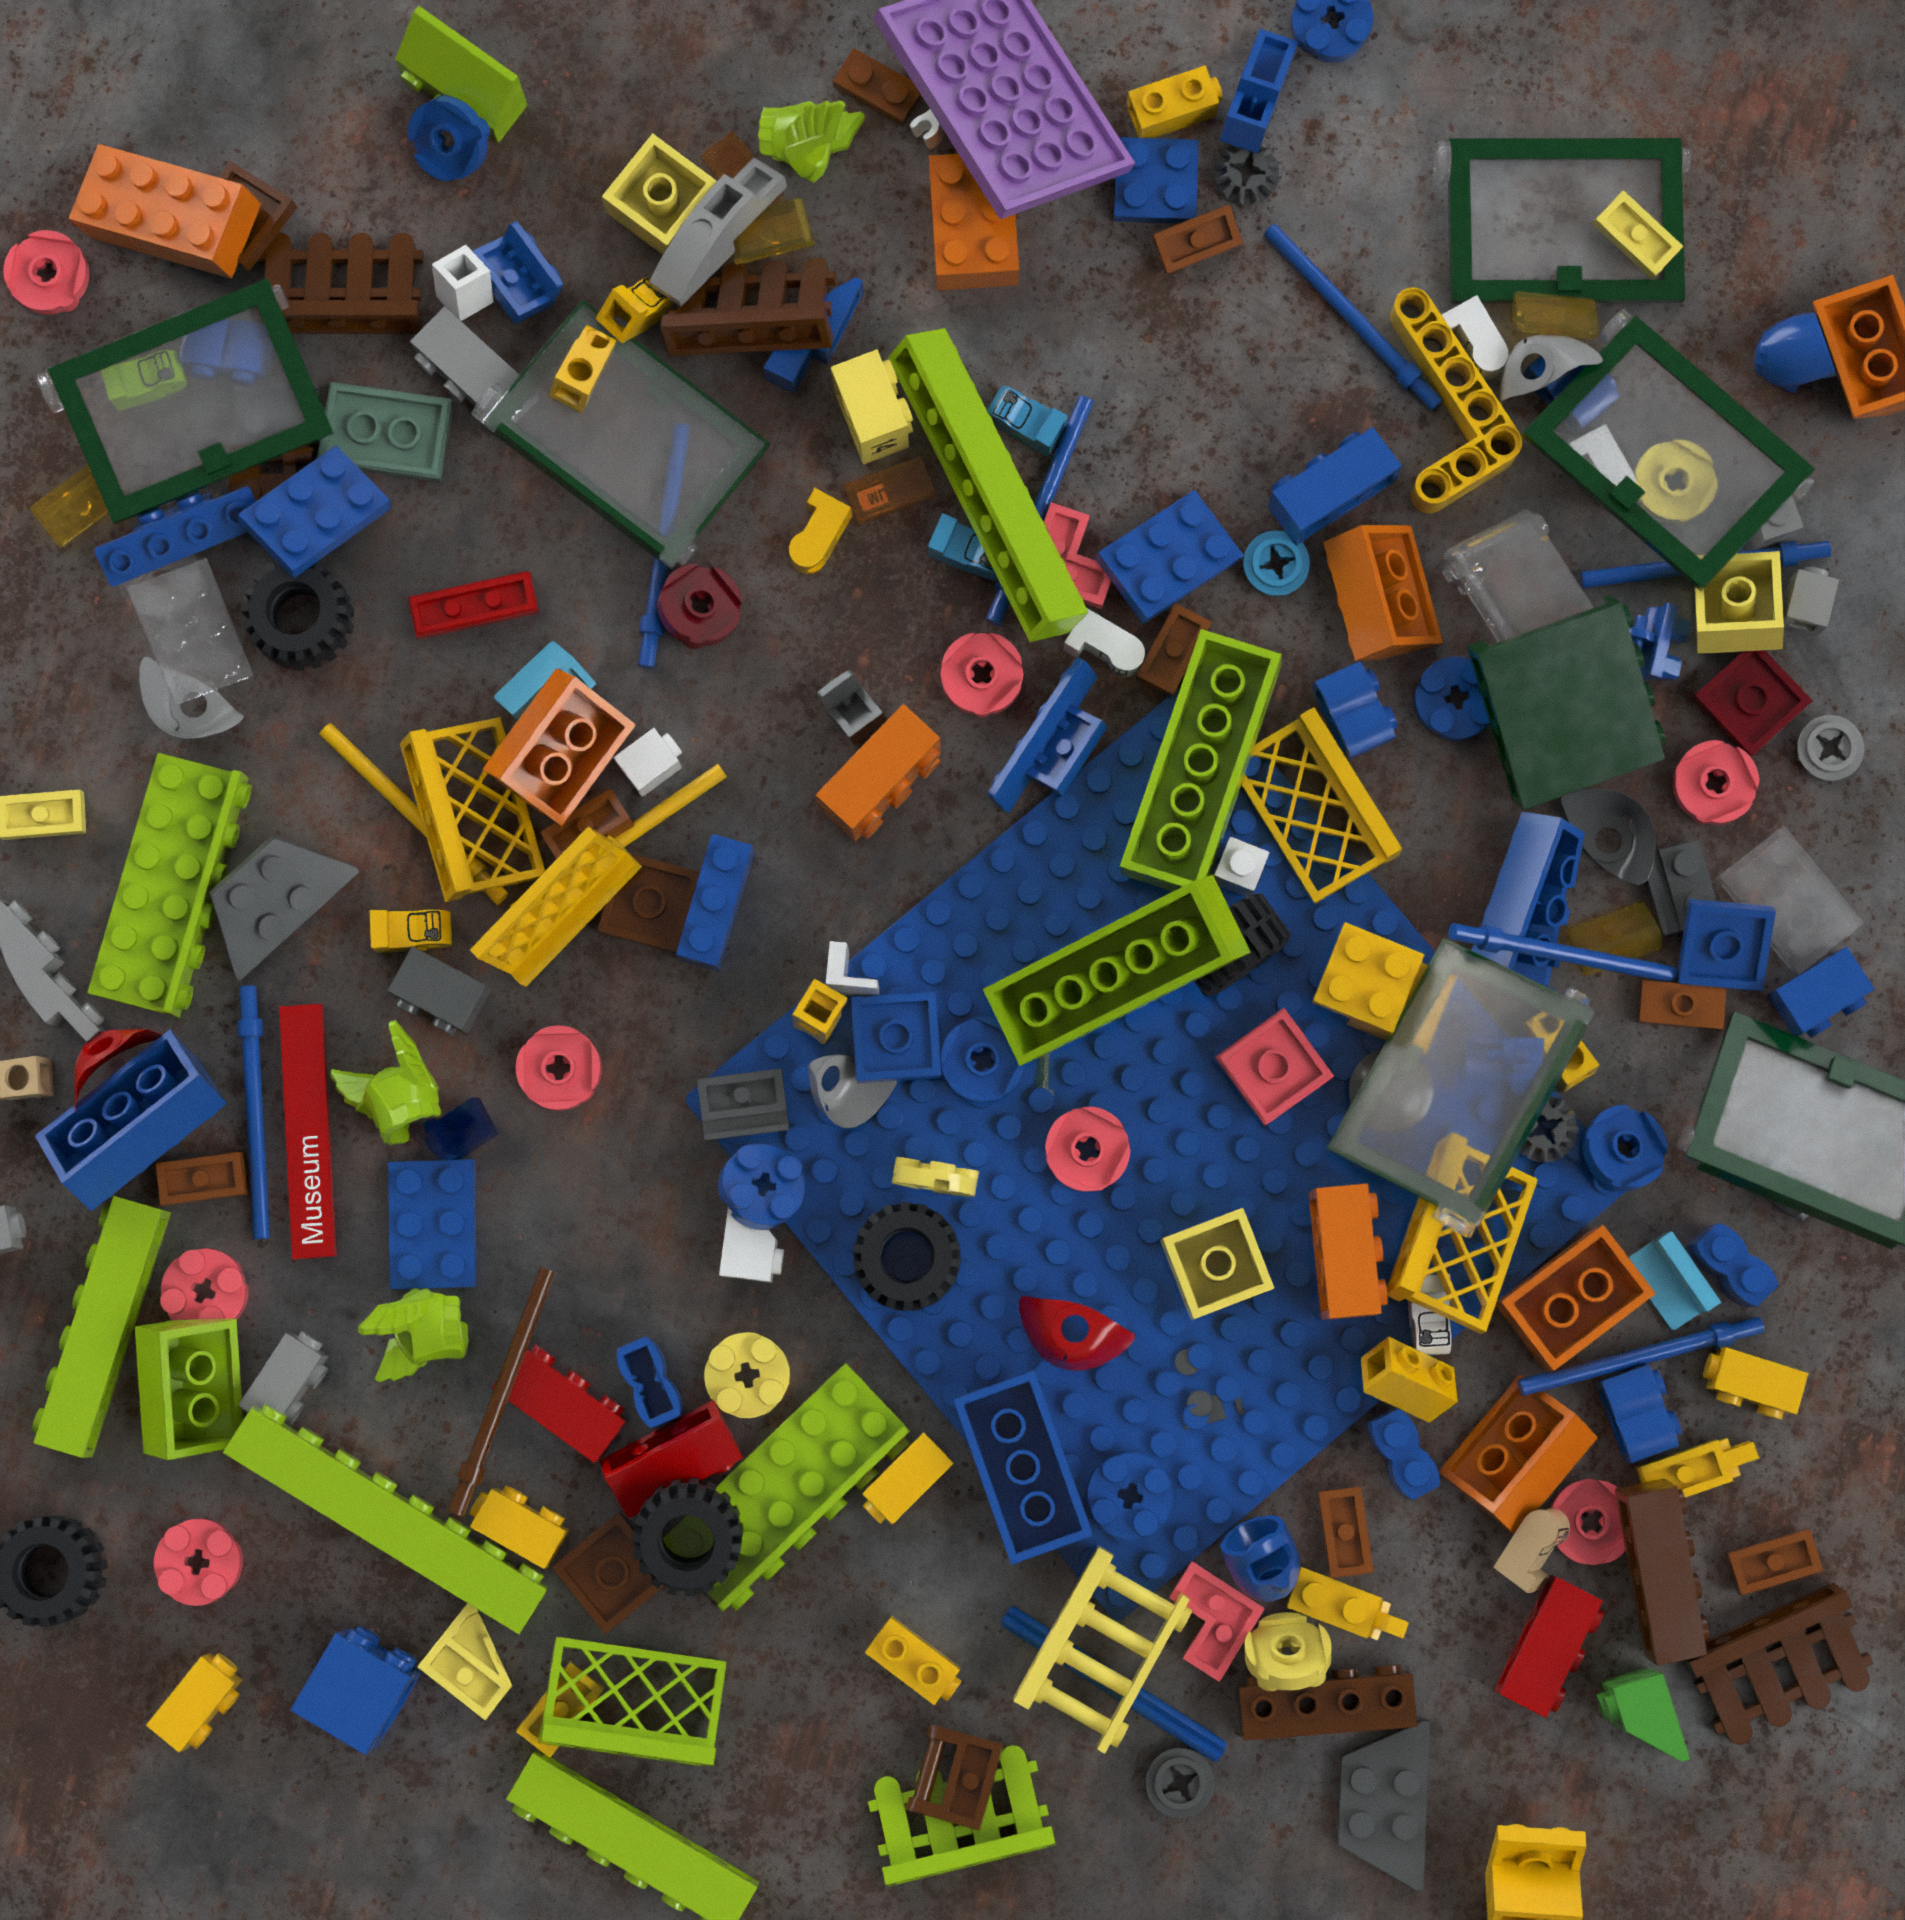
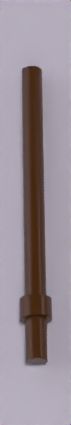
[448,1267,556,1517]

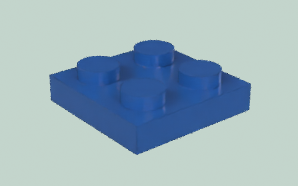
[1114,137,1199,224]
[1676,899,1776,991]
[851,991,942,1084]

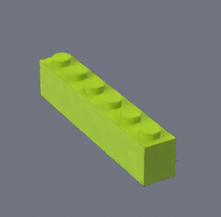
[32,1196,171,1458]
[506,1749,760,1920]

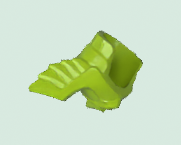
[758,100,865,183]
[330,1020,441,1145]
[358,1288,469,1382]

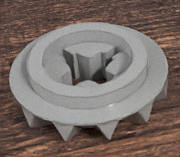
[1796,715,1864,782]

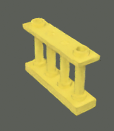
[1013,1545,1192,1754]

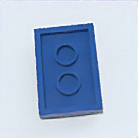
[238,445,391,579]
[1095,490,1244,624]
[388,1159,477,1290]

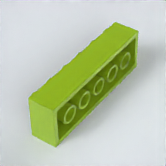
[1120,629,1282,892]
[983,875,1251,1066]

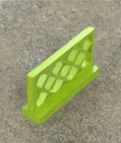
[538,1637,727,1768]

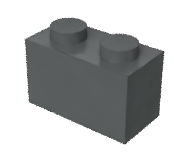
[387,946,491,1035]

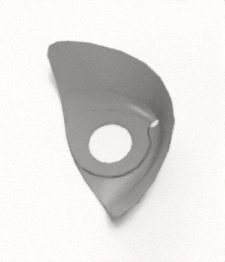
[1497,335,1603,404]
[139,657,244,739]
[808,1055,897,1128]

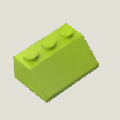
[395,5,528,143]
[135,1318,243,1460]

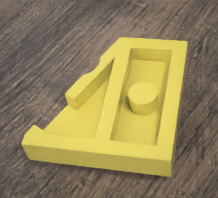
[418,1603,513,1721]

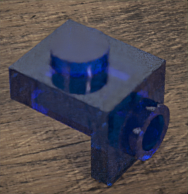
[422,1097,499,1160]

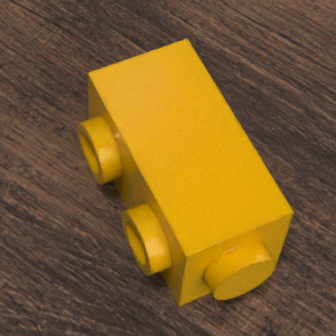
[1126,65,1223,138]
[1361,1336,1458,1423]
[1703,1347,1809,1420]
[862,1432,954,1525]
[469,1485,570,1569]
[865,1615,962,1705]
[146,1653,243,1753]

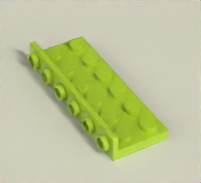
[87,753,252,1018]
[663,1363,910,1612]

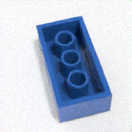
[35,1030,227,1211]
[953,1370,1093,1565]

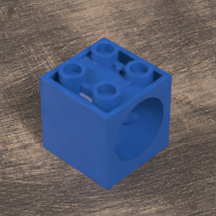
[290,1626,423,1755]

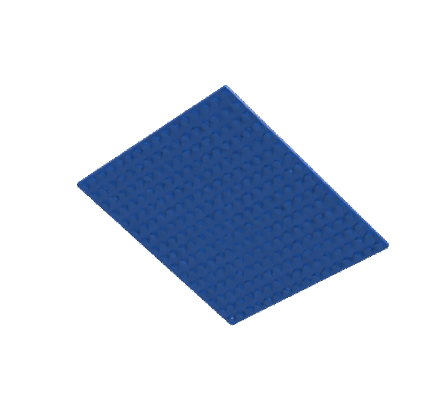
[686,687,1626,1621]

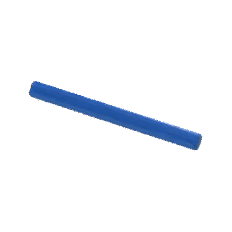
[1001,1606,1227,1762]

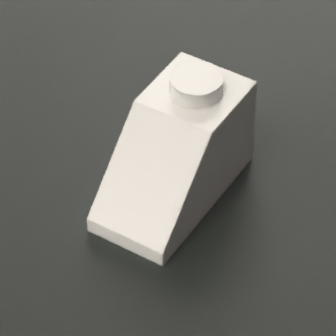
[719,1208,784,1283]

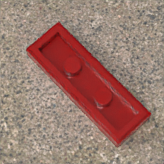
[408,571,539,640]

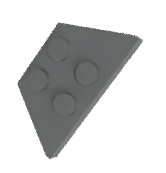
[209,835,360,981]
[1337,1719,1430,1891]

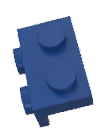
[472,221,563,324]

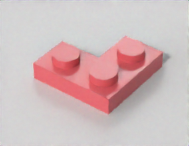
[1044,502,1111,609]
[1169,1561,1265,1682]

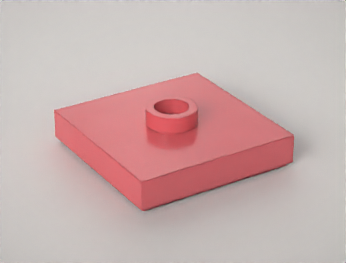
[1215,1008,1334,1127]

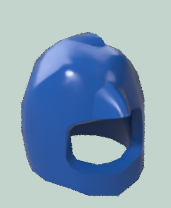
[1754,312,1838,394]
[1220,1515,1300,1602]

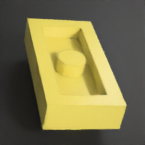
[1592,190,1683,279]
[0,789,86,840]

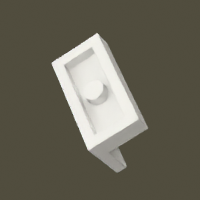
[826,941,880,997]

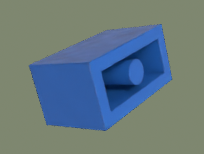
[1767,946,1875,1038]

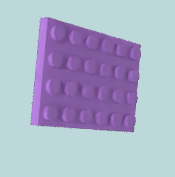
[873,0,1135,219]

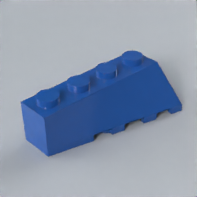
[1471,811,1585,991]

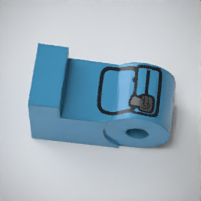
[987,385,1068,458]
[928,513,998,581]

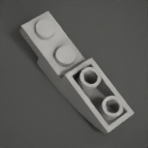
[649,157,787,306]
[0,899,106,1042]

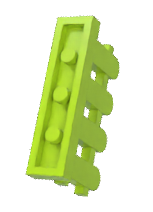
[868,1745,1056,1887]

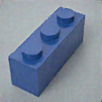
[1267,427,1402,546]
[676,834,755,972]

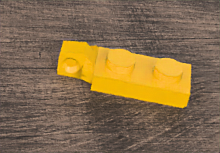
[1635,1438,1759,1497]
[1285,1566,1409,1640]

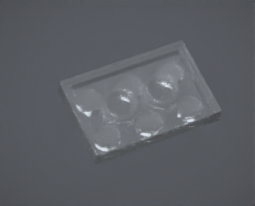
[127,558,254,705]
[1716,825,1864,976]

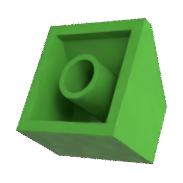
[1595,1667,1690,1762]

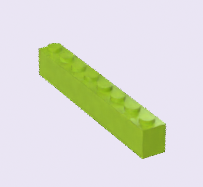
[888,328,1089,642]
[223,1403,547,1634]

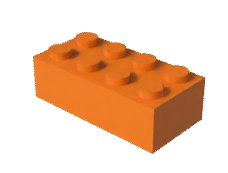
[68,144,261,279]

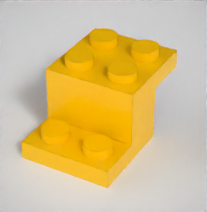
[1312,922,1457,1056]
[1485,1824,1587,1920]

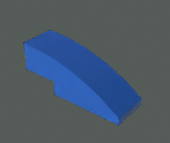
[1219,29,1298,154]
[763,277,864,394]

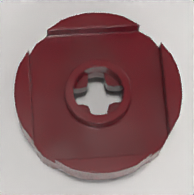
[656,564,742,649]

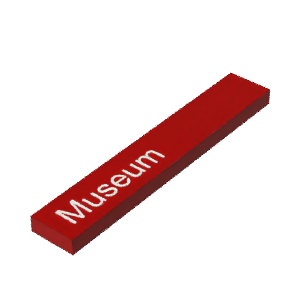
[279,1003,337,1260]

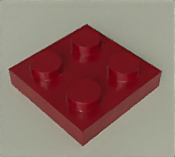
[1692,650,1813,757]

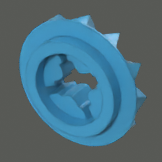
[1243,530,1310,597]

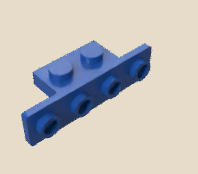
[95,486,256,587]
[988,657,1108,813]

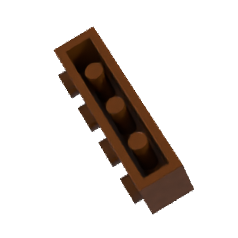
[1615,1478,1710,1666]
[1236,1664,1418,1741]

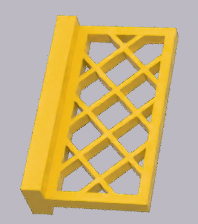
[1241,707,1402,905]
[400,717,545,902]
[470,826,642,987]
[1387,1133,1538,1334]

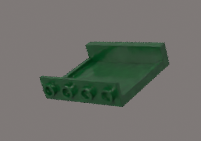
[1467,595,1666,810]

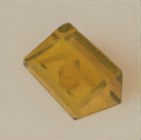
[732,198,815,265]
[1509,291,1599,339]
[30,464,125,547]
[1565,900,1661,976]

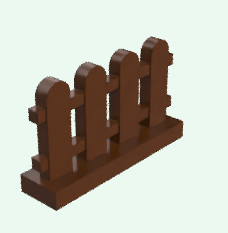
[251,233,424,334]
[661,258,837,356]
[1682,1583,1874,1745]

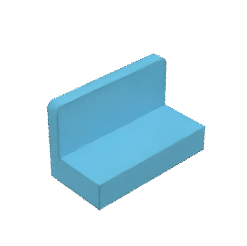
[494,641,597,721]
[1628,1231,1721,1330]

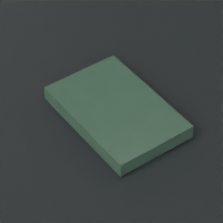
[317,382,454,482]

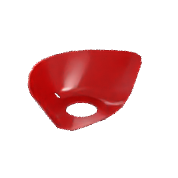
[74,1029,162,1113]
[1019,1296,1135,1371]

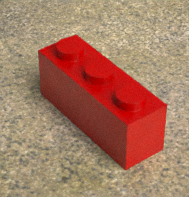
[491,1344,629,1463]
[600,1400,743,1519]
[1493,1575,1604,1718]

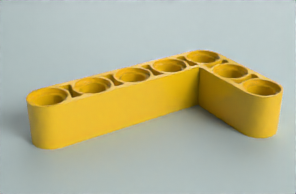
[1390,287,1522,514]

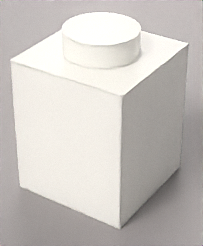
[432,245,493,321]
[613,728,682,797]
[1214,837,1270,897]

